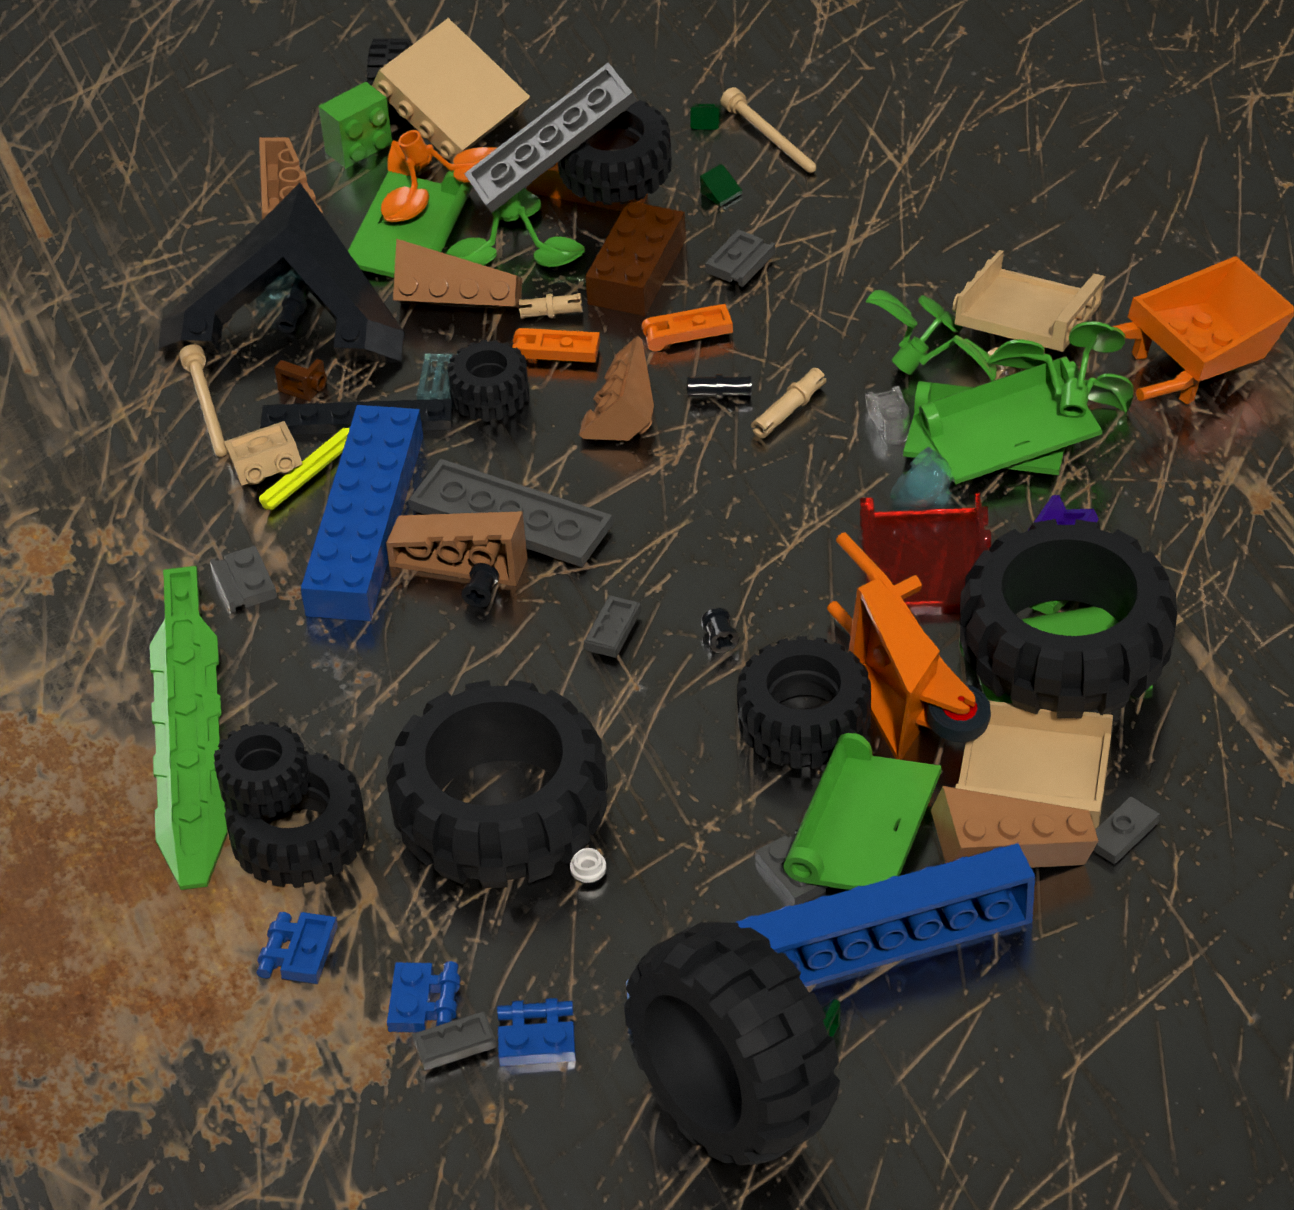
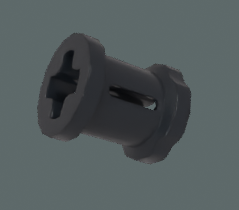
[461,563,500,608]
[701,608,739,653]

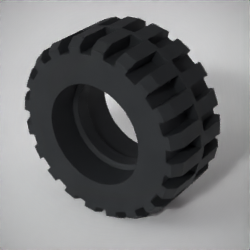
[558,100,672,205]
[737,636,871,769]
[224,751,366,888]

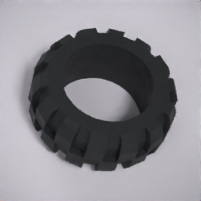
[959,519,1177,719]
[386,680,608,888]
[624,922,840,1165]

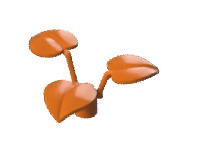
[381,130,497,222]

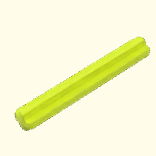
[259,427,350,510]

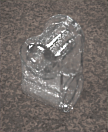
[865,386,909,444]

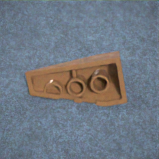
[579,335,654,441]

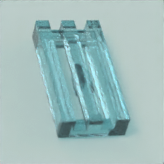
[417,353,456,400]

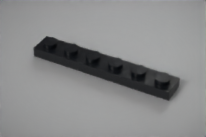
[260,399,453,435]

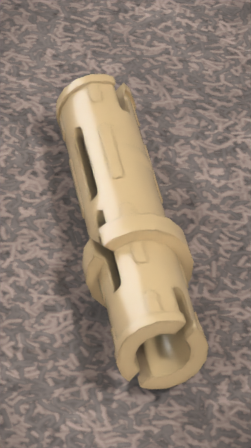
[751,368,826,439]

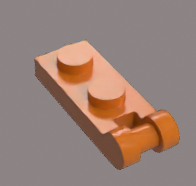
[641,304,733,352]
[512,328,600,363]

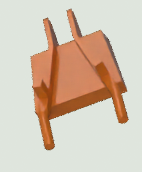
[1111,256,1294,405]

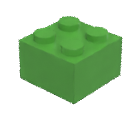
[318,82,392,169]

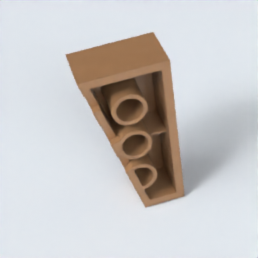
[259,137,323,221]
[393,239,522,309]
[386,511,528,586]
[931,786,1099,868]

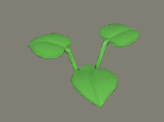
[445,188,585,267]
[866,290,997,381]
[988,321,1134,418]

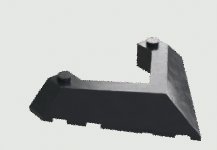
[158,183,405,363]

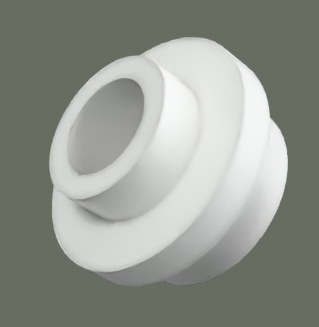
[570,848,606,883]

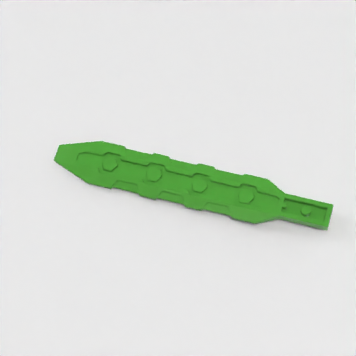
[150,566,228,890]

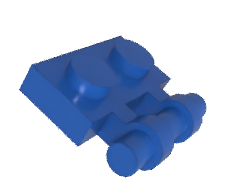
[257,912,338,984]
[387,961,461,1032]
[497,998,576,1066]

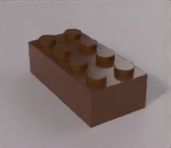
[585,201,686,316]

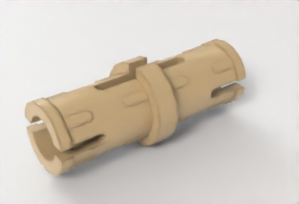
[519,293,583,319]

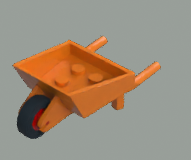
[827,532,991,760]

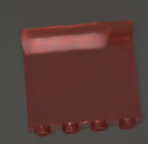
[860,493,991,615]

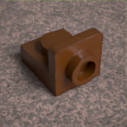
[274,359,327,402]

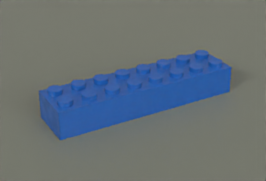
[301,405,423,621]
[736,843,1035,987]

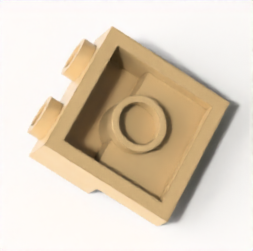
[224,421,303,486]

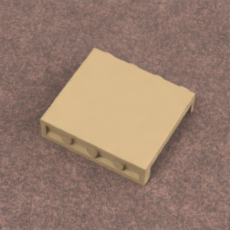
[372,18,530,164]
[952,250,1105,352]
[956,700,1113,829]

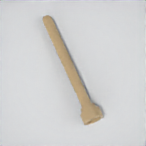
[720,87,816,173]
[179,344,227,457]

